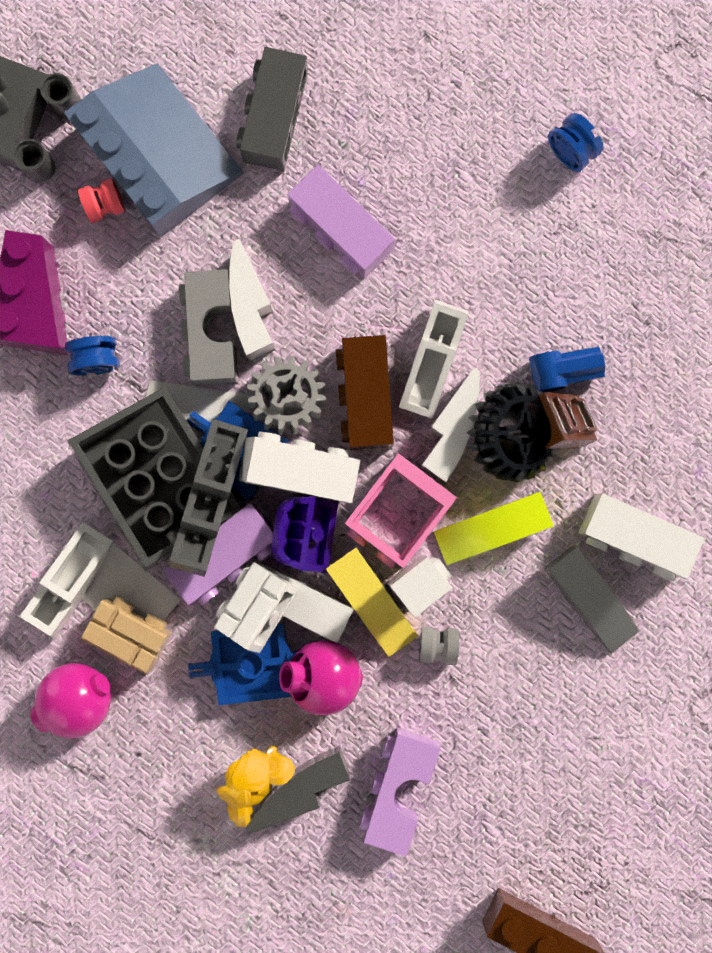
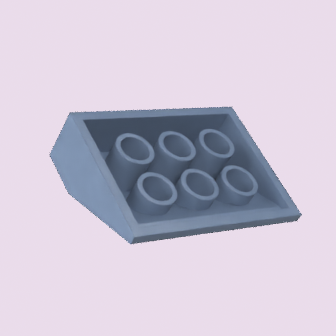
[64,64,244,238]

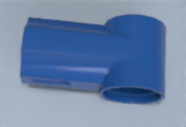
[529,347,606,392]

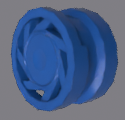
[548,113,604,172]
[65,336,120,376]

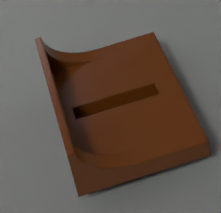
[539,392,598,449]

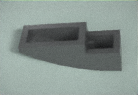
[544,546,639,654]
[246,745,350,834]

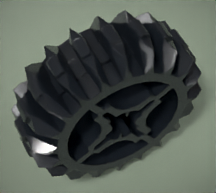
[466,382,555,482]

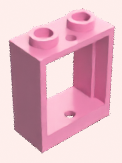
[345,453,457,569]

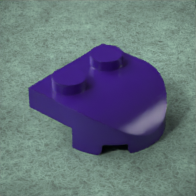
[272,495,339,573]

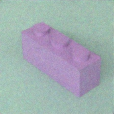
[287,164,395,279]
[162,503,274,606]

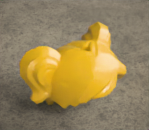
[216,746,295,828]

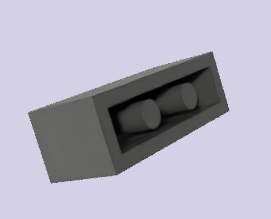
[236,47,308,172]

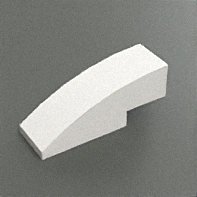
[229,239,275,361]
[399,300,469,419]
[420,368,480,484]
[19,522,114,640]
[255,560,354,643]

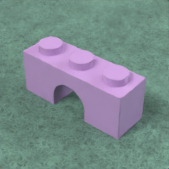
[359,728,441,857]

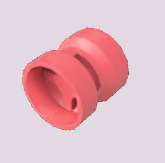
[78,177,126,223]

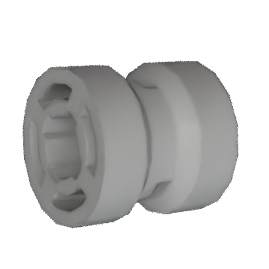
[419,626,459,666]

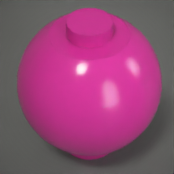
[279,640,363,716]
[30,663,111,739]

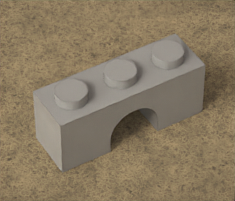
[179,269,238,386]

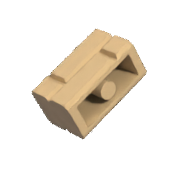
[81,596,173,674]

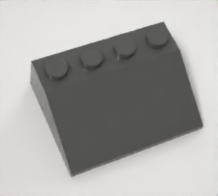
[67,387,242,572]

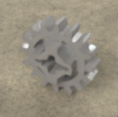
[247,356,326,435]

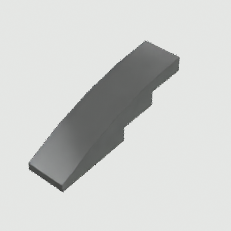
[168,419,248,577]

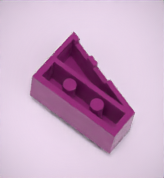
[0,230,71,356]

